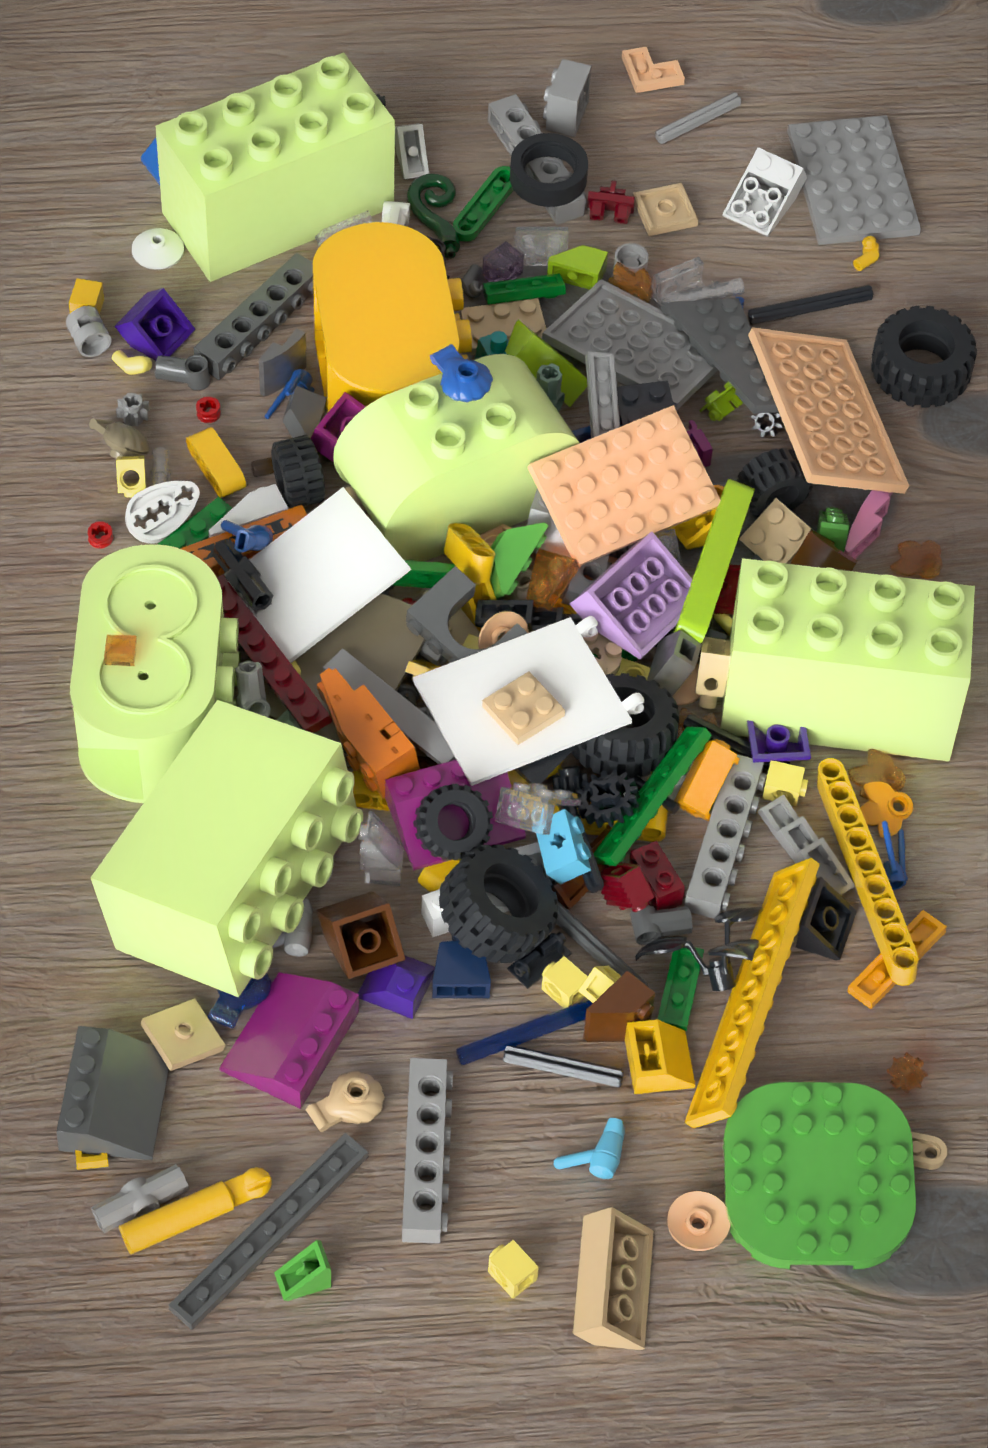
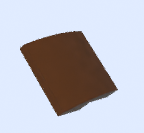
[790,529,858,571]

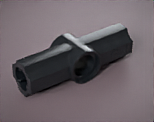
[212,539,274,611]

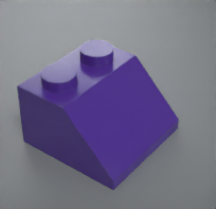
[114,288,195,361]

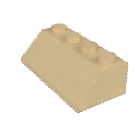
[573,1207,654,1350]

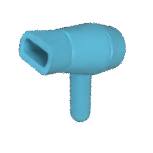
[553,1118,625,1179]

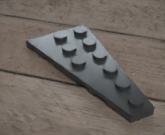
[661,298,779,414]

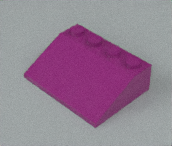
[385,760,526,871]
[219,972,359,1109]

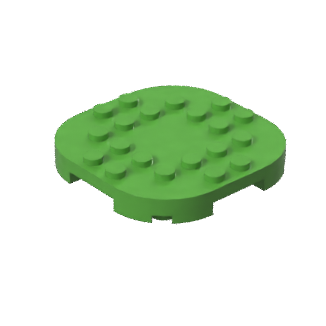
[723,1082,916,1270]

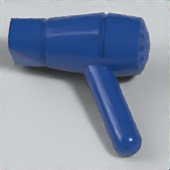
[221,520,273,553]

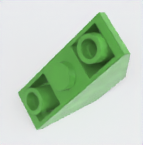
[817,507,849,552]
[490,523,549,599]

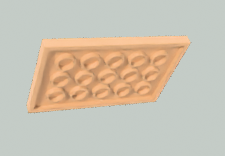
[527,405,720,568]

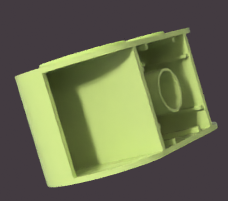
[333,354,580,562]
[70,545,241,803]

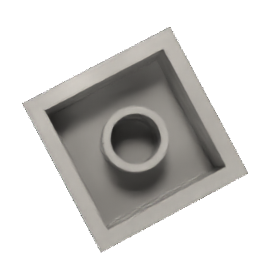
[543,59,592,137]

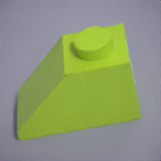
[547,245,608,290]

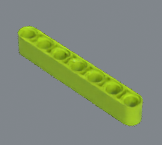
[674,478,755,643]

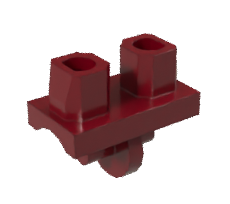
[587,180,635,224]

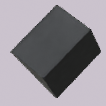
[795,877,857,960]

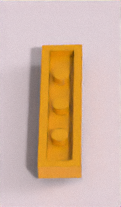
[848,910,947,1009]

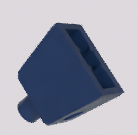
[432,936,491,999]

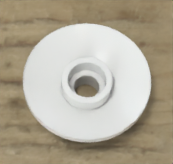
[132,228,184,270]

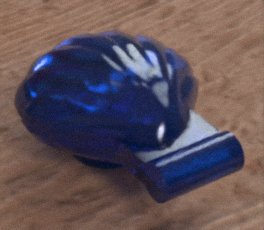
[208,973,271,1029]

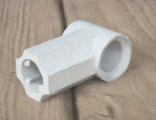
[382,201,411,226]

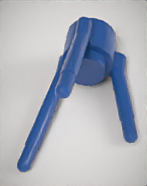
[265,369,315,419]
[882,821,908,890]

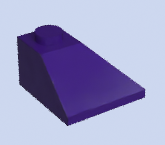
[747,720,811,763]
[358,955,435,1019]

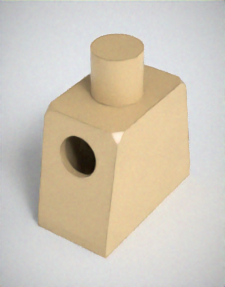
[695,637,730,709]

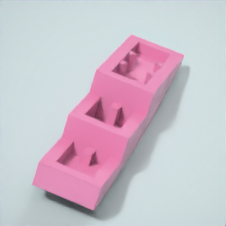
[844,490,893,559]

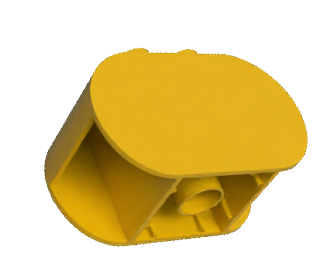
[313,222,472,413]

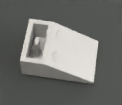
[722,148,807,237]

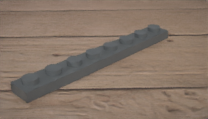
[168,1132,368,1330]

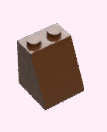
[316,891,406,979]

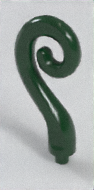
[407,174,460,259]

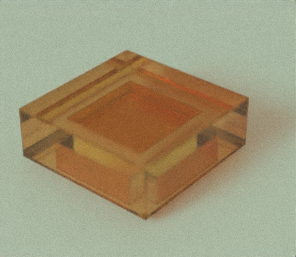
[104,635,137,666]

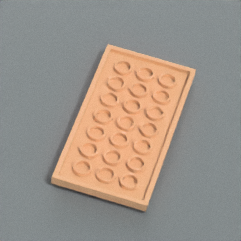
[748,327,909,494]

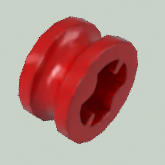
[196,397,221,423]
[87,521,113,548]

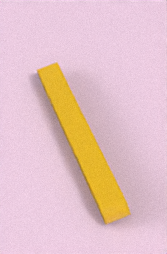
[817,758,919,986]

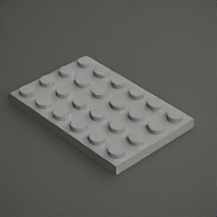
[787,115,921,245]
[542,279,718,411]

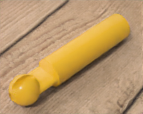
[119,1167,272,1255]

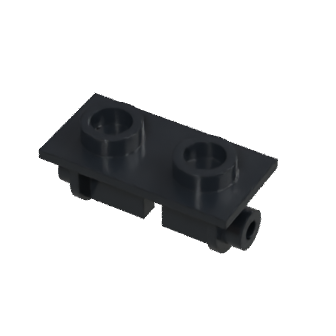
[507,932,572,989]

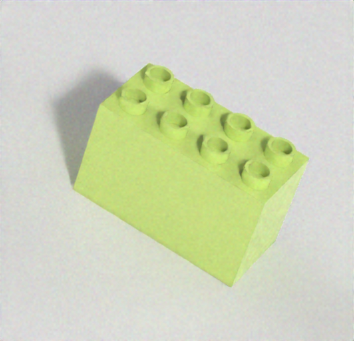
[156,52,395,282]
[720,558,975,761]
[91,700,363,997]

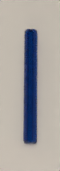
[456,999,593,1065]

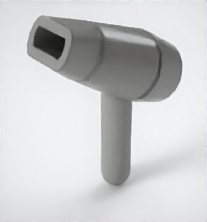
[272,898,313,957]

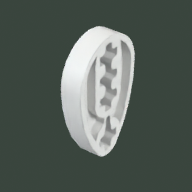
[125,481,200,544]

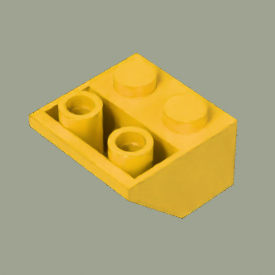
[625,1019,695,1094]

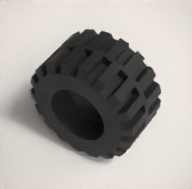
[271,435,325,509]
[736,448,813,517]
[413,784,493,861]

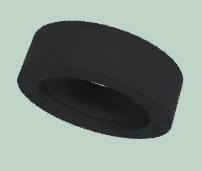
[510,133,588,207]

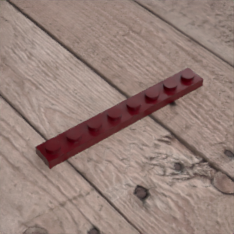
[217,574,333,734]

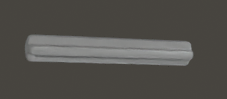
[655,92,741,144]

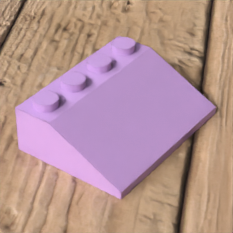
[570,531,692,659]

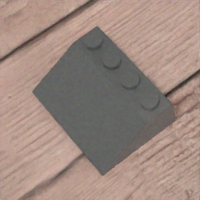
[57,1026,169,1160]

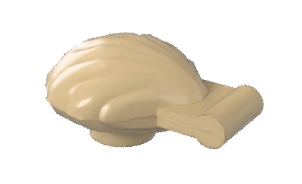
[306,1071,385,1132]

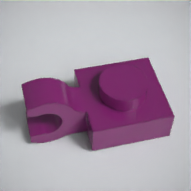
[687,420,713,467]

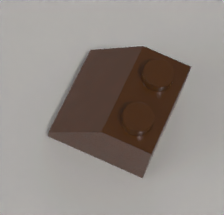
[583,970,655,1042]

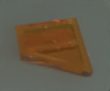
[526,548,581,611]

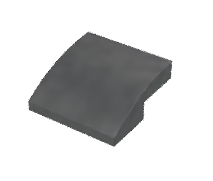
[259,328,307,397]

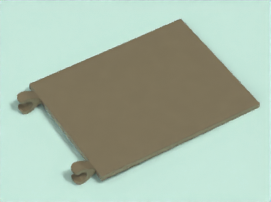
[251,590,428,747]

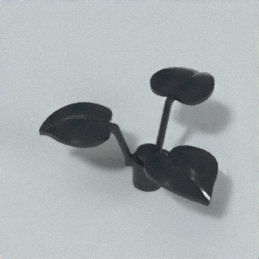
[635,907,763,991]

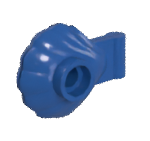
[430,344,493,402]

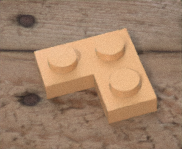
[622,47,685,93]

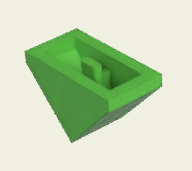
[274,1240,331,1301]

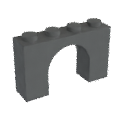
[406,566,528,664]

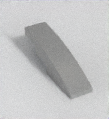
[757,795,855,895]

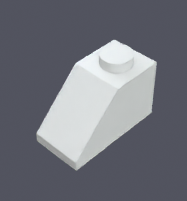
[395,123,429,179]

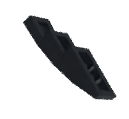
[474,600,582,633]

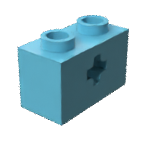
[534,809,591,885]

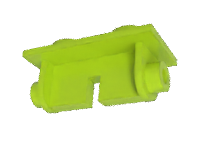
[699,382,744,421]

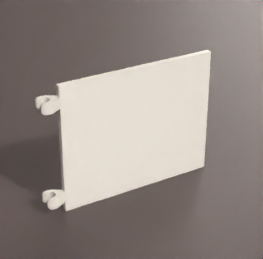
[228,487,411,663]
[413,616,644,786]

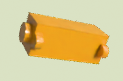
[674,739,740,821]

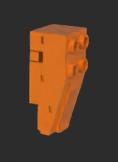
[316,668,420,798]

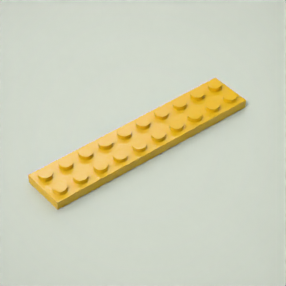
[684,858,820,1128]

